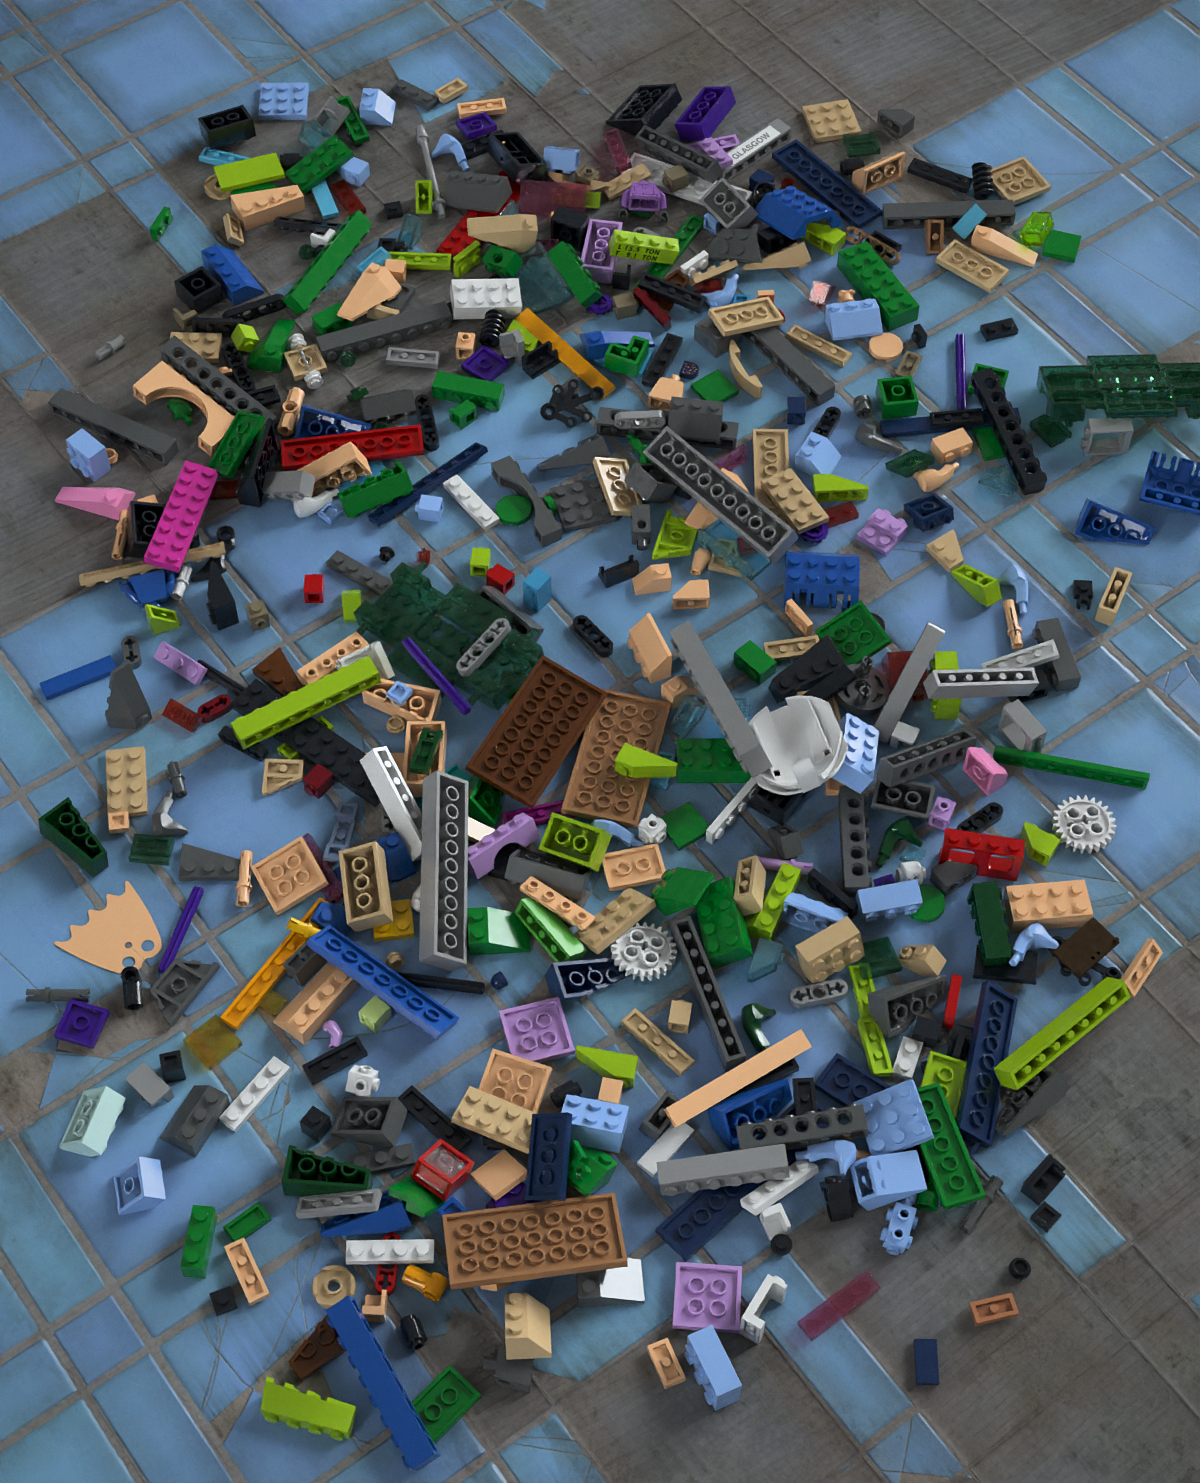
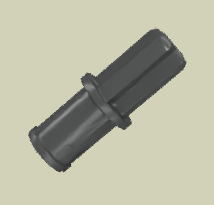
[167,761,187,798]

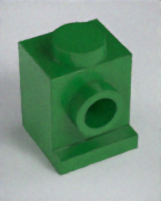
[449,400,477,430]

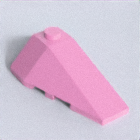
[55,487,136,520]

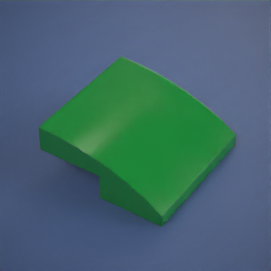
[388,1175,445,1217]

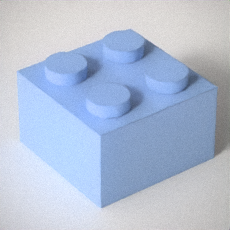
[66,428,111,482]

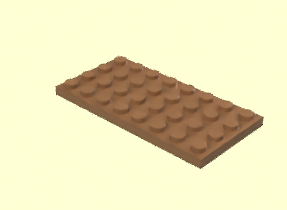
[561,688,672,829]
[442,1192,628,1290]

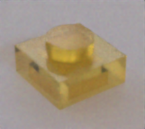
[258,989,288,1018]

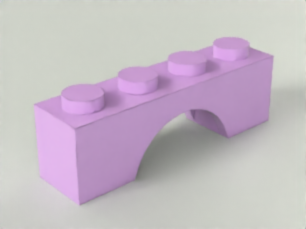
[468,812,540,879]

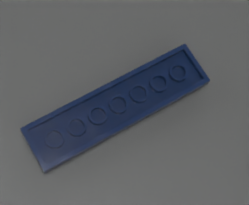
[772,139,882,229]
[956,980,1018,1148]
[814,1053,981,1158]

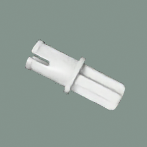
[171,565,192,600]

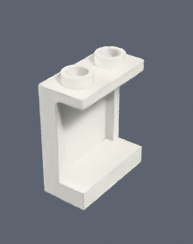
[335,641,395,679]
[739,1274,787,1344]

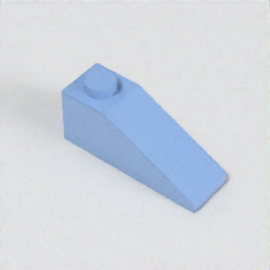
[336,157,370,187]

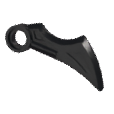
[191,525,236,582]

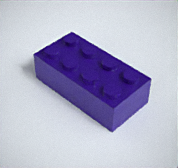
[674,86,736,141]

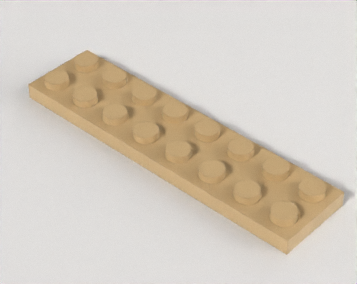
[752,429,792,528]

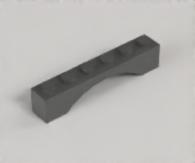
[491,455,563,547]

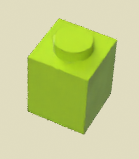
[231,324,259,353]
[470,547,491,577]

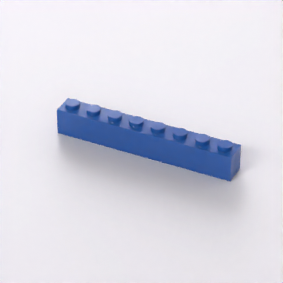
[325,1296,441,1471]

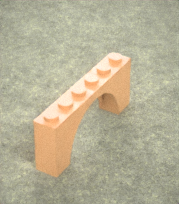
[133,361,235,457]

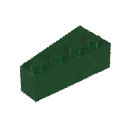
[38,797,109,878]
[281,1145,373,1197]

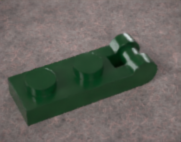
[409,727,443,775]

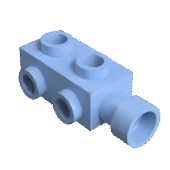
[880,1194,918,1255]

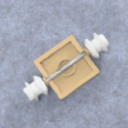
[284,334,328,389]

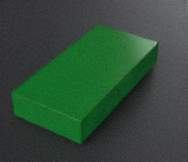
[223,1201,272,1242]

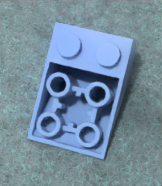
[850,1150,927,1211]

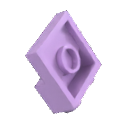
[856,508,908,557]

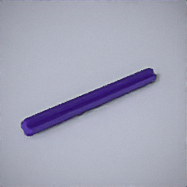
[955,333,967,410]
[402,637,471,715]

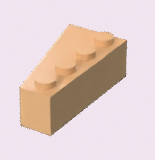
[296,441,372,496]
[362,678,442,722]

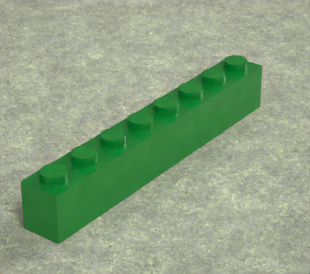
[282,210,372,314]

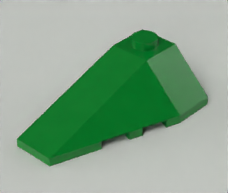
[247,318,295,373]
[468,775,504,826]
[567,1146,618,1197]

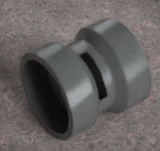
[853,395,873,419]

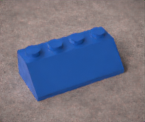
[201,244,264,306]

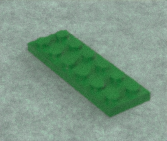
[917,1082,986,1210]

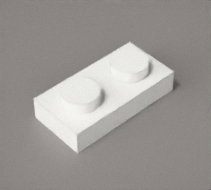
[680,250,709,279]
[892,1036,923,1080]

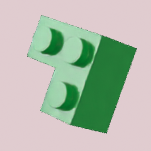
[604,335,650,378]

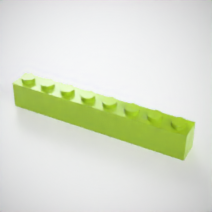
[231,656,381,750]
[993,977,1131,1090]

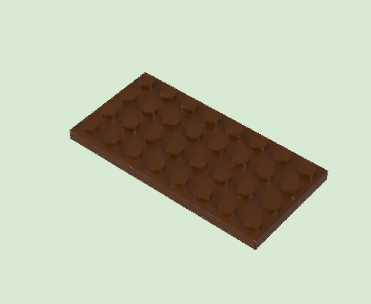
[465,655,608,809]

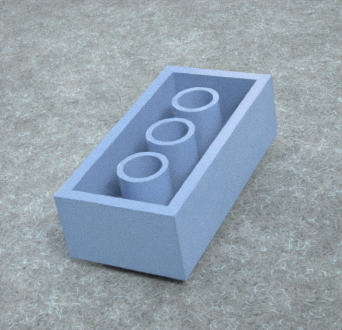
[831,713,879,794]

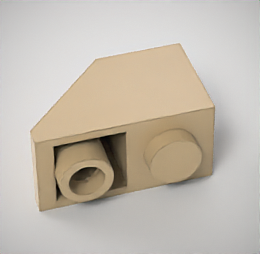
[896,945,947,977]

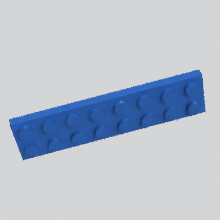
[306,925,459,1039]

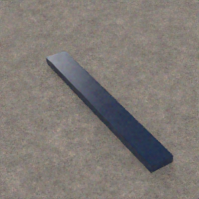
[880,408,1021,438]
[368,442,488,526]

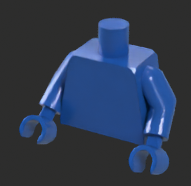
[119,569,176,609]

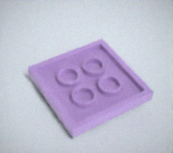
[499,997,575,1063]
[672,1262,742,1333]

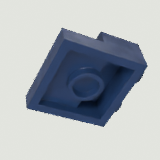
[904,492,954,532]

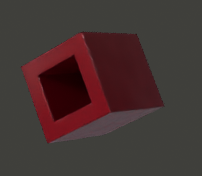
[303,764,334,799]

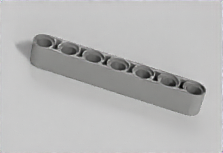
[873,622,945,744]

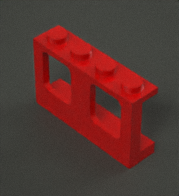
[938,828,1025,881]

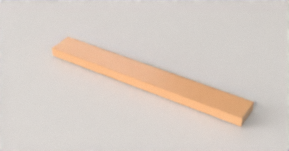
[664,1029,812,1128]

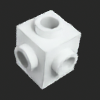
[638,814,667,845]
[345,1065,380,1097]

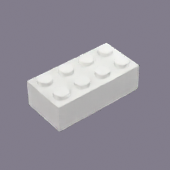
[450,278,522,320]

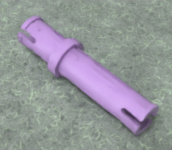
[754,855,813,875]

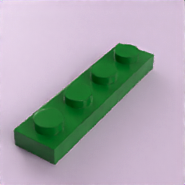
[336,96,370,145]

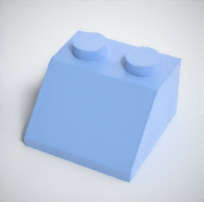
[359,88,396,126]
[794,431,841,477]
[113,1157,166,1215]

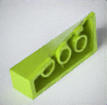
[745,862,801,945]
[260,1376,358,1440]

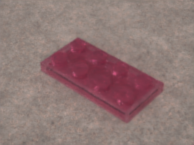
[519,179,587,216]

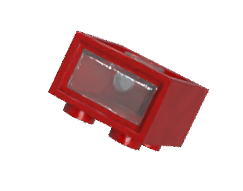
[410,1139,475,1201]

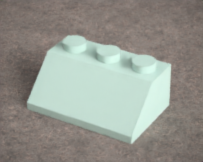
[59,1086,126,1157]

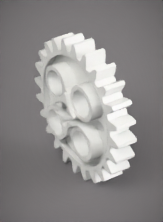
[1051,795,1117,854]
[611,922,677,981]

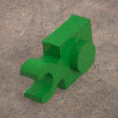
[568,1140,591,1181]

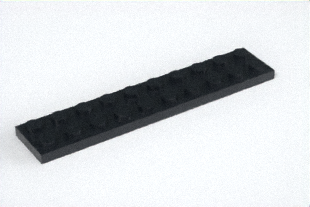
[230,679,381,808]

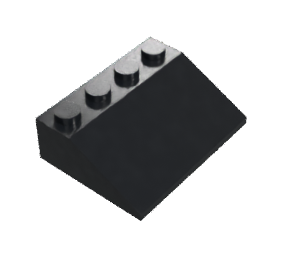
[606,83,682,136]
[236,418,279,507]

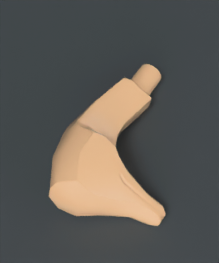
[911,462,959,492]

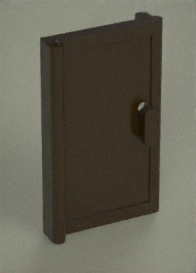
[1051,917,1120,979]

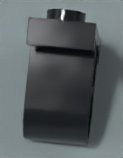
[819,1175,853,1222]

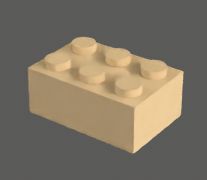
[795,916,865,984]

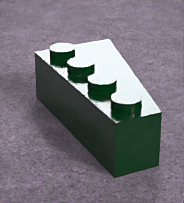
[967,881,1013,966]

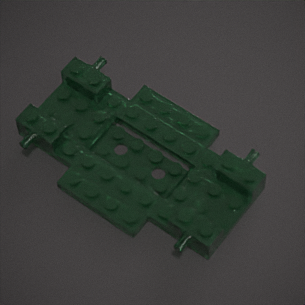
[1037,354,1200,428]
[353,561,544,711]

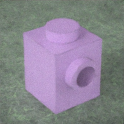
[928,796,956,831]

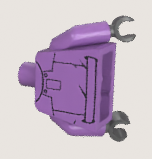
[618,180,669,223]

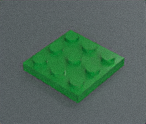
[815,600,892,666]

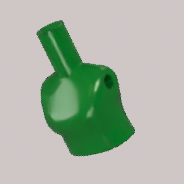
[167,397,193,426]
[915,1172,939,1211]

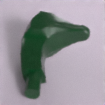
[875,818,923,868]
[741,1003,776,1052]

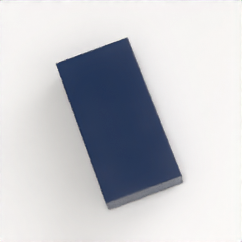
[913,1339,939,1385]

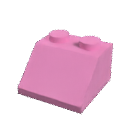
[962,747,1008,796]

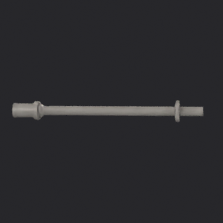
[415,125,446,219]

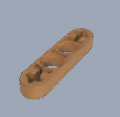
[845,226,901,266]

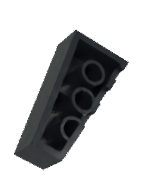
[768,634,846,704]

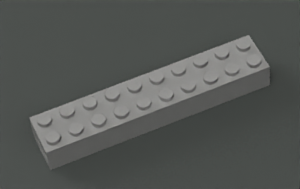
[643,426,798,564]
[669,620,773,778]
[419,770,468,971]

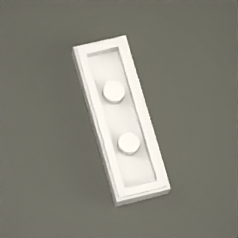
[637,1123,695,1178]

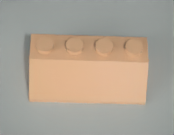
[273,963,358,1045]

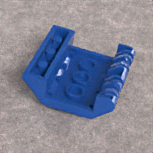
[754,186,842,240]
[1139,451,1200,515]
[784,551,860,608]

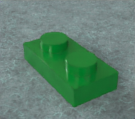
[150,206,173,242]

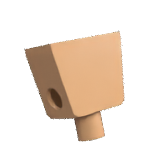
[648,374,684,412]

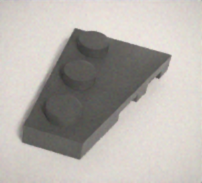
[179,843,240,881]

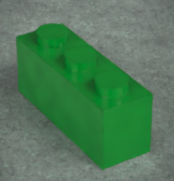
[180,1205,218,1279]

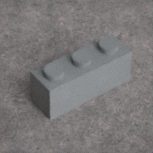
[261,471,316,500]

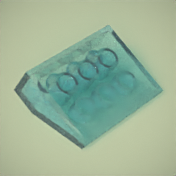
[503,241,575,315]

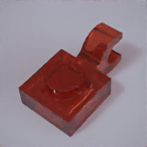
[694,279,724,294]

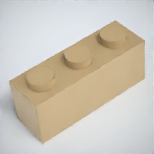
[1095,567,1133,626]
[734,855,766,916]

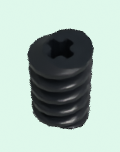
[971,162,994,200]
[479,309,506,347]

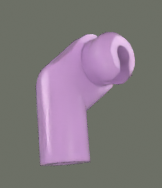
[323,1020,343,1050]

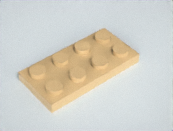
[935,239,1010,293]
[708,296,784,337]
[592,457,643,516]
[760,468,829,535]
[106,746,148,817]
[573,887,657,954]
[452,1086,537,1154]

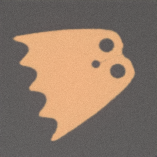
[54,881,162,974]

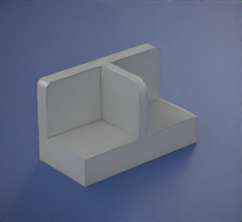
[313,96,350,136]
[499,329,525,366]
[125,1062,174,1106]

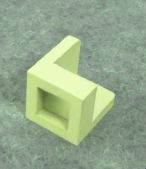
[358,996,392,1033]

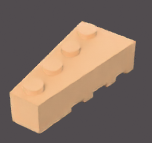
[230,185,305,231]

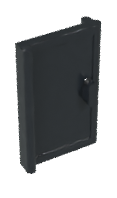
[973,945,1038,985]

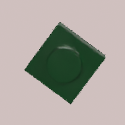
[346,386,369,402]

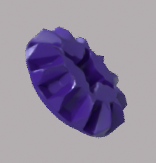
[586,293,612,315]
[800,523,828,544]

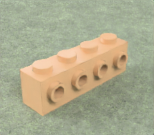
[296,631,369,687]

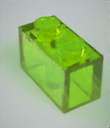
[1020,212,1054,246]

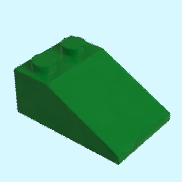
[650,867,715,916]
[467,907,530,955]

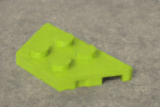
[652,509,698,560]

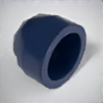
[491,971,508,989]

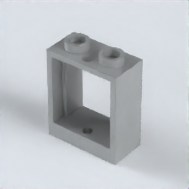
[1081,417,1134,456]
[998,699,1047,753]

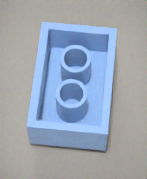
[855,879,923,922]
[561,1094,629,1153]
[684,1325,742,1411]

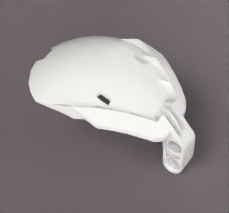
[748,695,848,795]

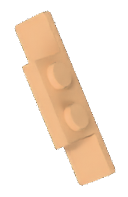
[520,876,595,931]

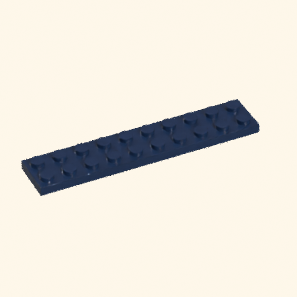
[656,1101,828,1262]

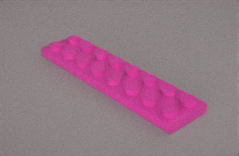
[143,460,219,573]

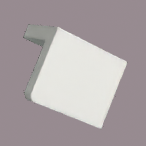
[310,229,336,248]
[889,721,920,749]
[760,1203,791,1241]

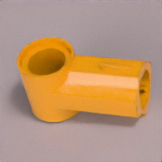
[402,1264,449,1302]

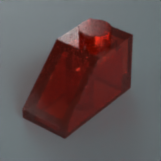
[808,280,836,307]

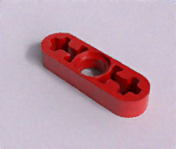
[942,974,962,1029]
[375,1232,401,1296]

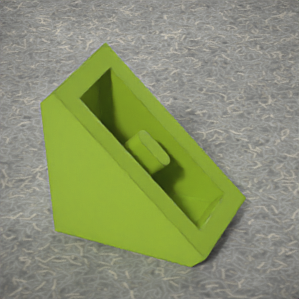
[415,180,433,214]
[341,589,363,622]
[144,604,181,636]

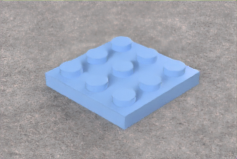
[258,82,309,120]
[853,1079,934,1156]

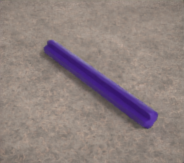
[157,886,204,974]

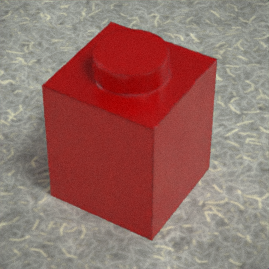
[486,563,515,595]
[304,574,325,603]

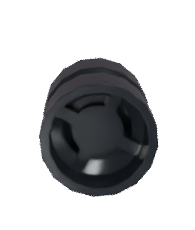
[753,182,775,209]

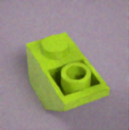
[1021,821,1060,867]

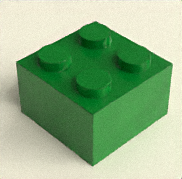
[876,376,919,419]

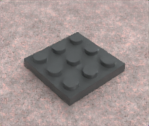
[550,478,616,533]

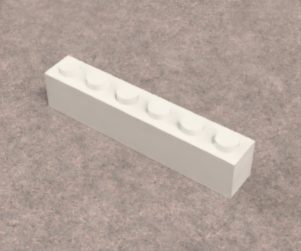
[360,746,422,862]

